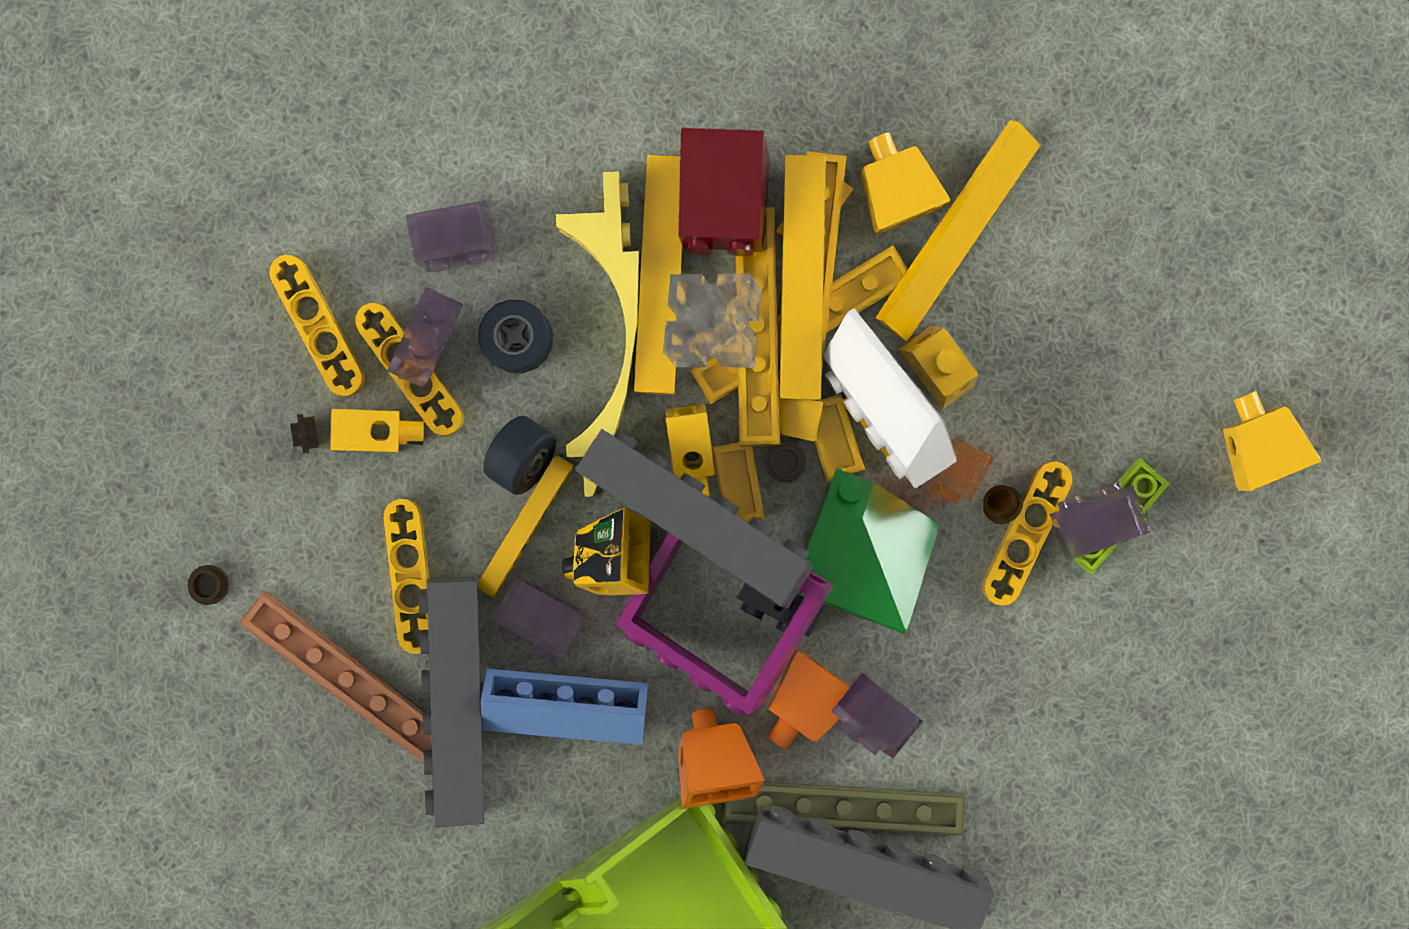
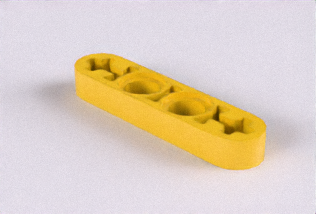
[269,255,365,397]
[355,303,464,436]
[477,455,574,599]
[982,461,1073,606]
[383,499,430,654]

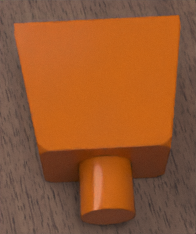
[767,648,861,750]
[678,708,764,809]

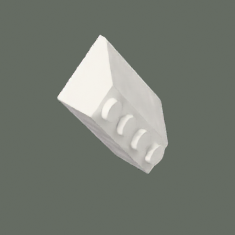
[822,308,957,488]

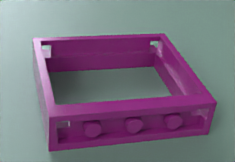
[615,532,834,715]

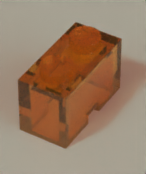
[924,438,994,504]

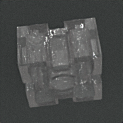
[663,274,761,368]

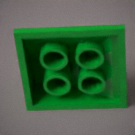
[797,468,940,634]

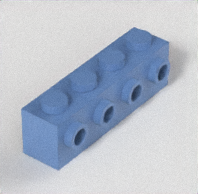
[481,669,648,745]

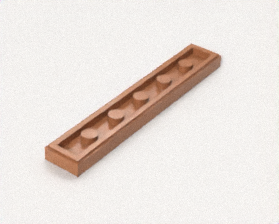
[239,591,431,762]

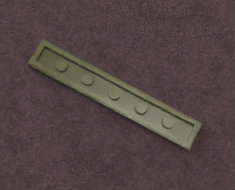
[723,781,965,836]

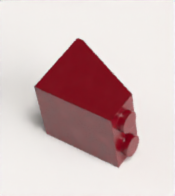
[678,128,770,256]

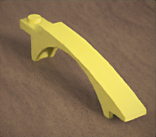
[556,171,640,497]

